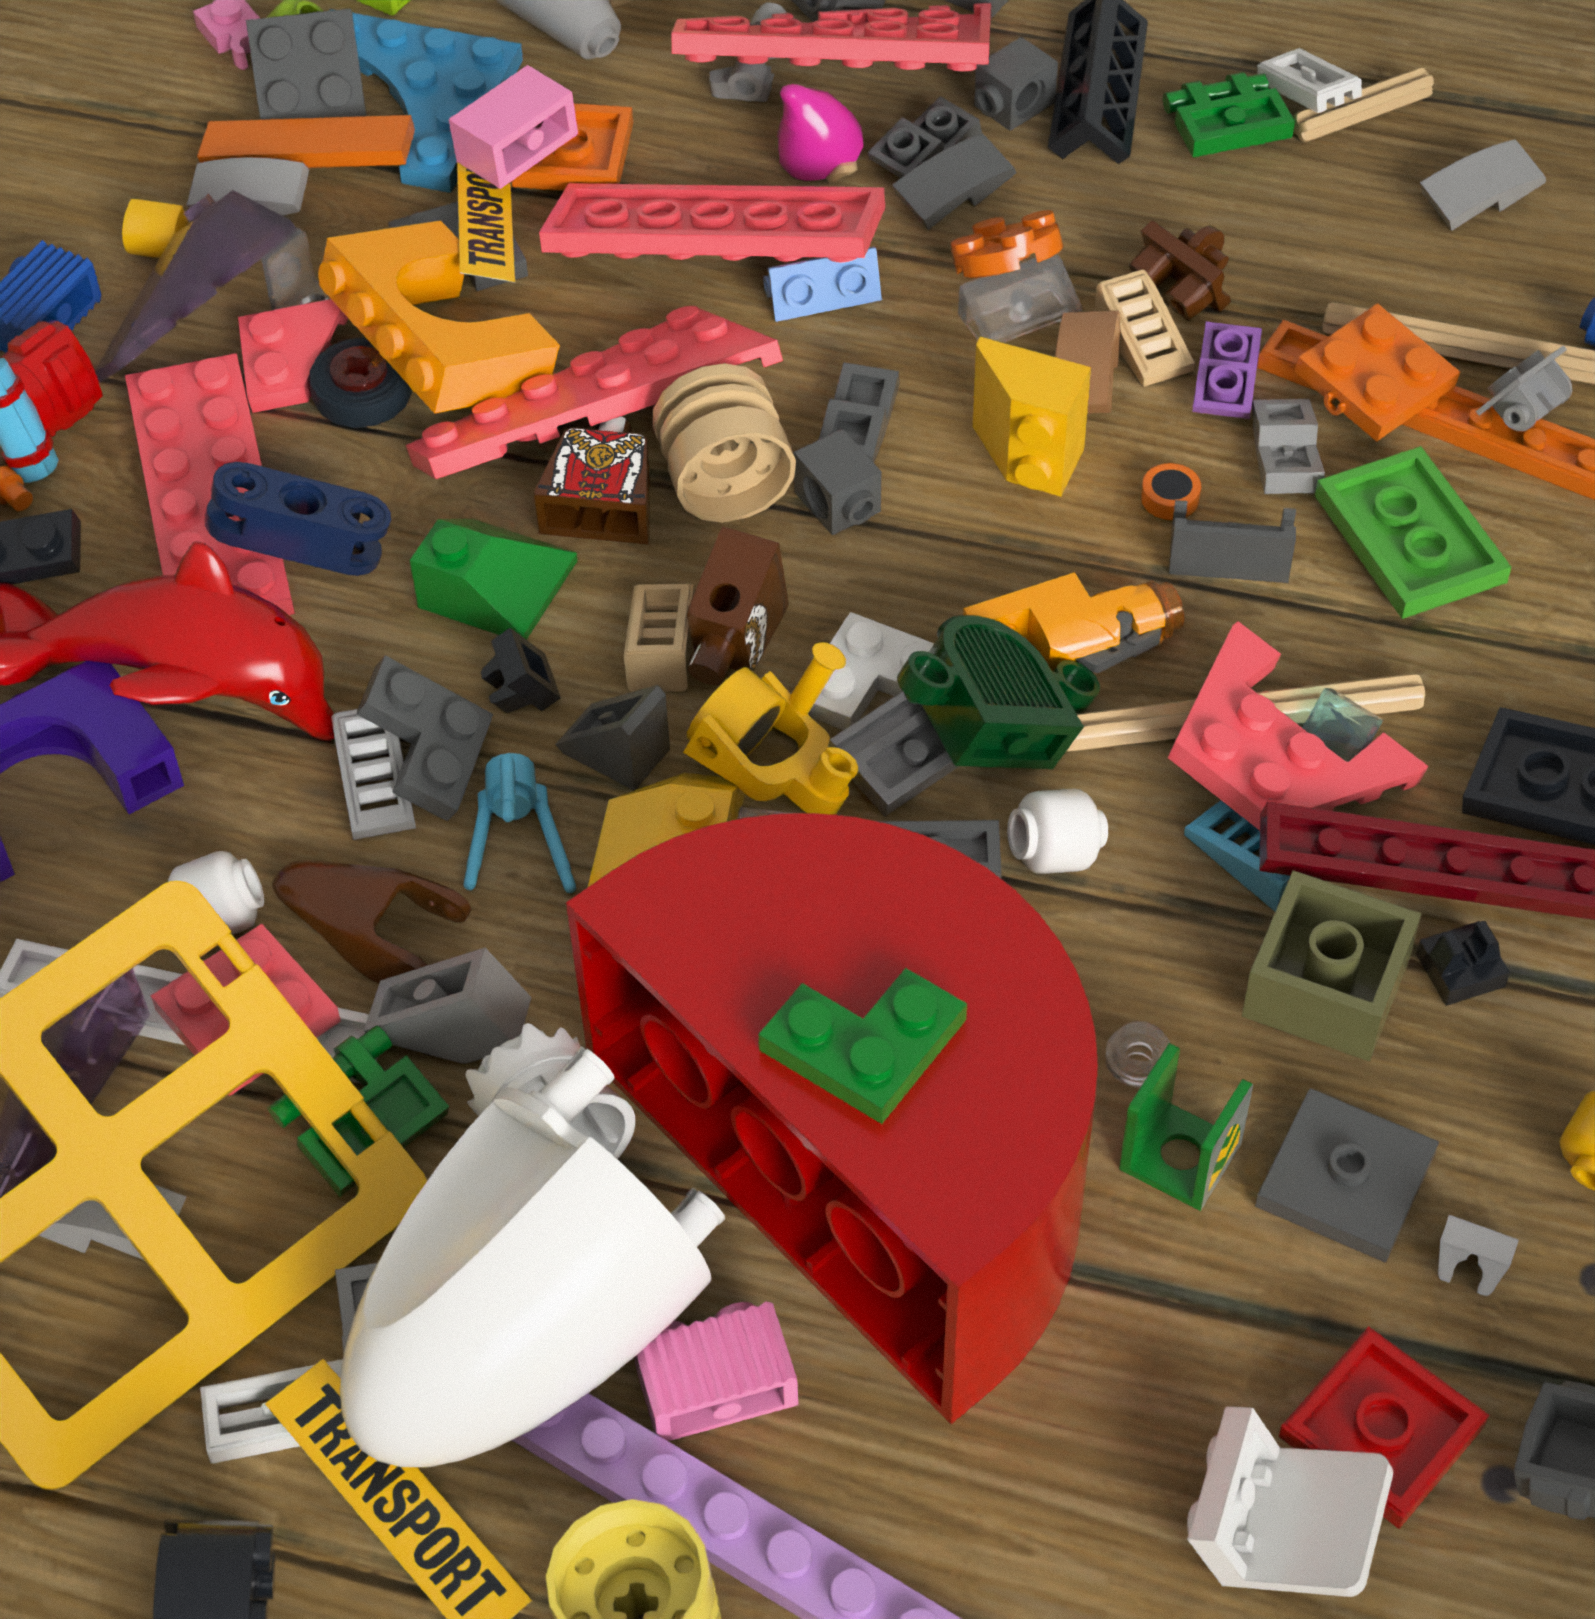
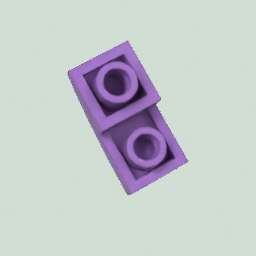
[1192,322,1262,419]

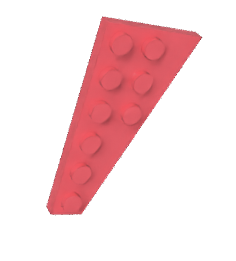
[672,3,991,71]
[406,306,783,479]

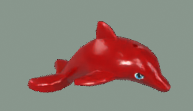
[0,541,335,741]

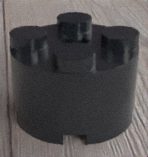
[153,1519,276,1619]

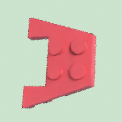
[1168,621,1428,831]

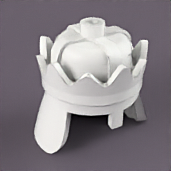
[466,1023,636,1159]

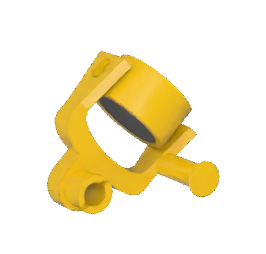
[683,642,858,815]

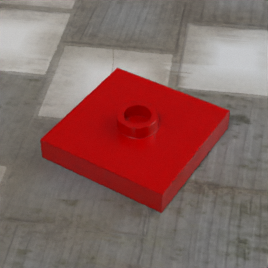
[1278,1326,1489,1529]

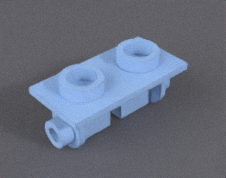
[763,246,882,322]

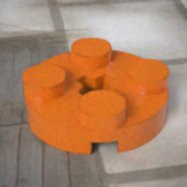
[950,210,1063,278]

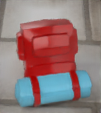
[0,321,103,483]

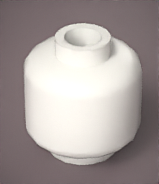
[1007,789,1108,874]
[168,851,264,935]

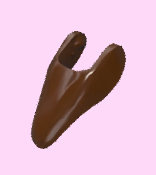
[272,860,472,984]

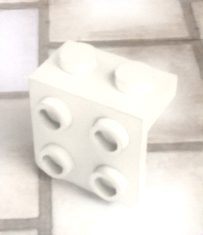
[1187,1406,1393,1597]

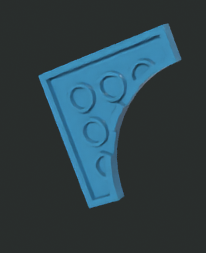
[330,9,523,193]

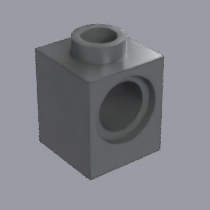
[974,37,1058,131]
[793,429,881,535]

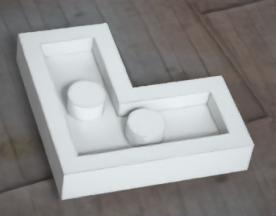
[808,612,934,730]

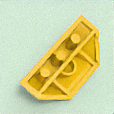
[588,773,745,887]

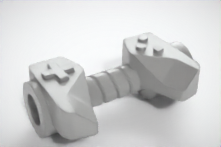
[709,2,786,102]

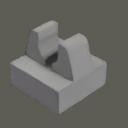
[1438,1215,1519,1296]

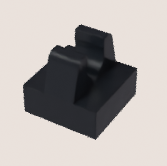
[481,628,561,713]
[1416,921,1510,1006]

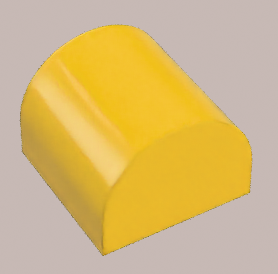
[122,199,194,262]

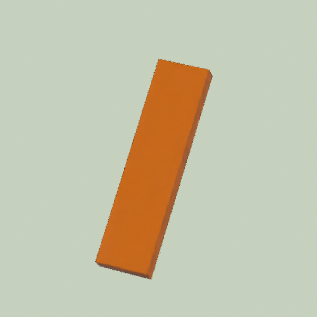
[197,115,415,168]

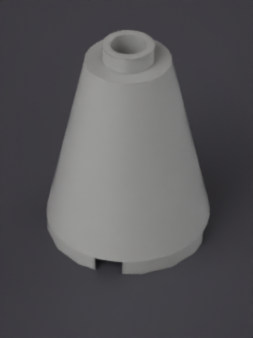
[496,0,621,59]

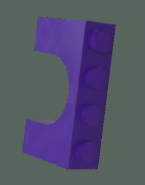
[0,661,184,882]

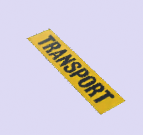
[457,162,515,282]
[265,1359,532,1619]

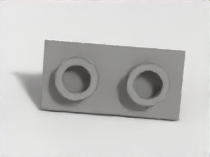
[1476,345,1572,431]

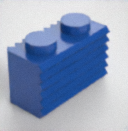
[0,240,102,353]

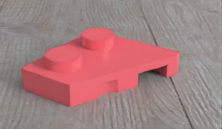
[238,299,348,413]

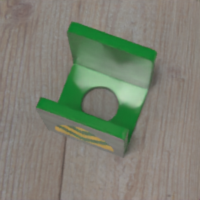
[1119,1043,1253,1211]

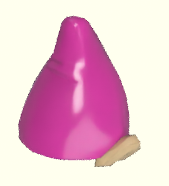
[777,84,863,182]

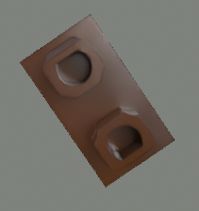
[1129,220,1232,321]

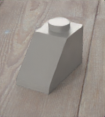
[364,947,531,1064]

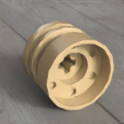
[652,363,796,523]

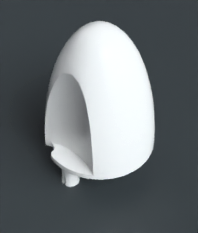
[340,1046,725,1467]

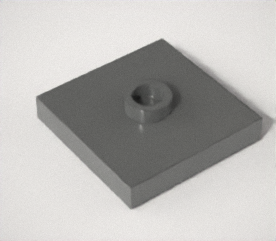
[1255,1088,1439,1263]

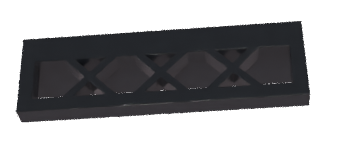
[1048,0,1148,164]

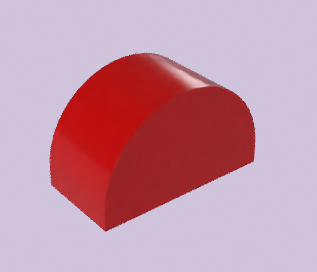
[566,813,1098,1424]

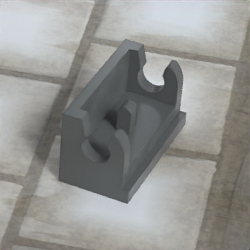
[1169,500,1296,583]

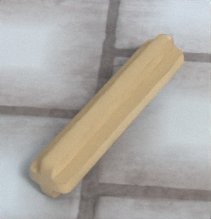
[1293,67,1434,142]

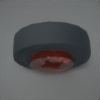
[310,337,412,428]

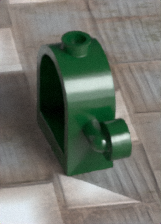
[897,615,1100,769]

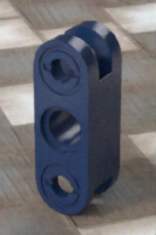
[204,462,391,576]

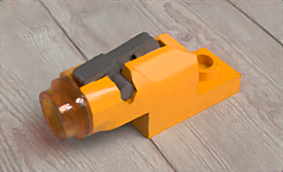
[963,572,1185,673]

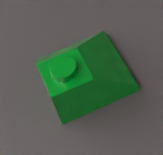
[410,518,578,640]

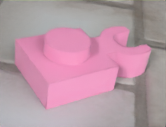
[193,0,260,70]

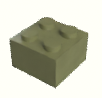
[1242,870,1422,1062]

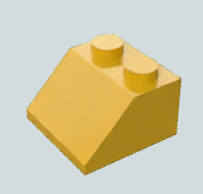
[972,337,1091,497]

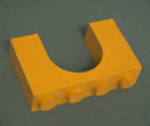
[318,220,560,414]

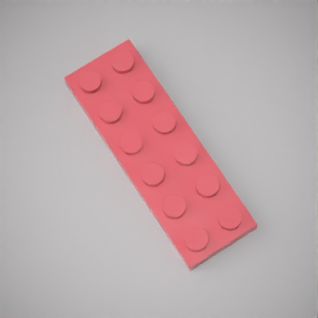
[539,183,885,263]
[125,353,295,615]

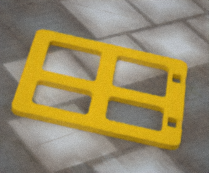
[0,881,427,1490]

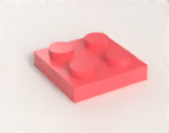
[151,923,341,1096]

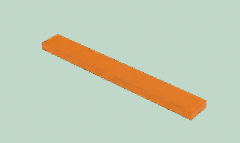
[1257,319,1595,500]

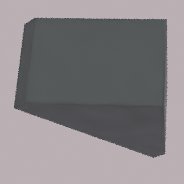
[555,685,670,790]

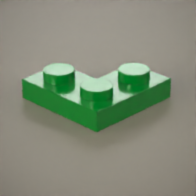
[758,968,967,1124]

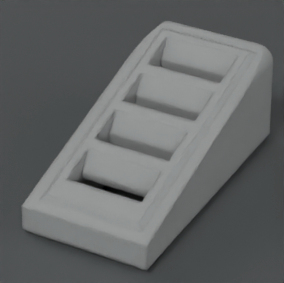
[331,709,416,840]

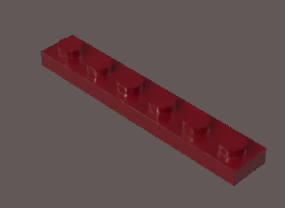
[1259,801,1595,920]

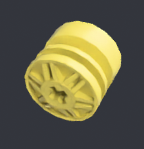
[546,1499,722,1619]

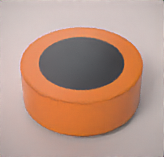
[1141,463,1201,520]

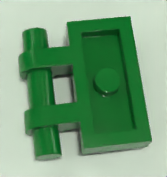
[1163,72,1295,158]
[267,1025,450,1197]

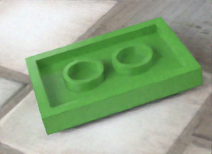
[1315,446,1512,619]

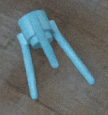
[463,753,576,894]

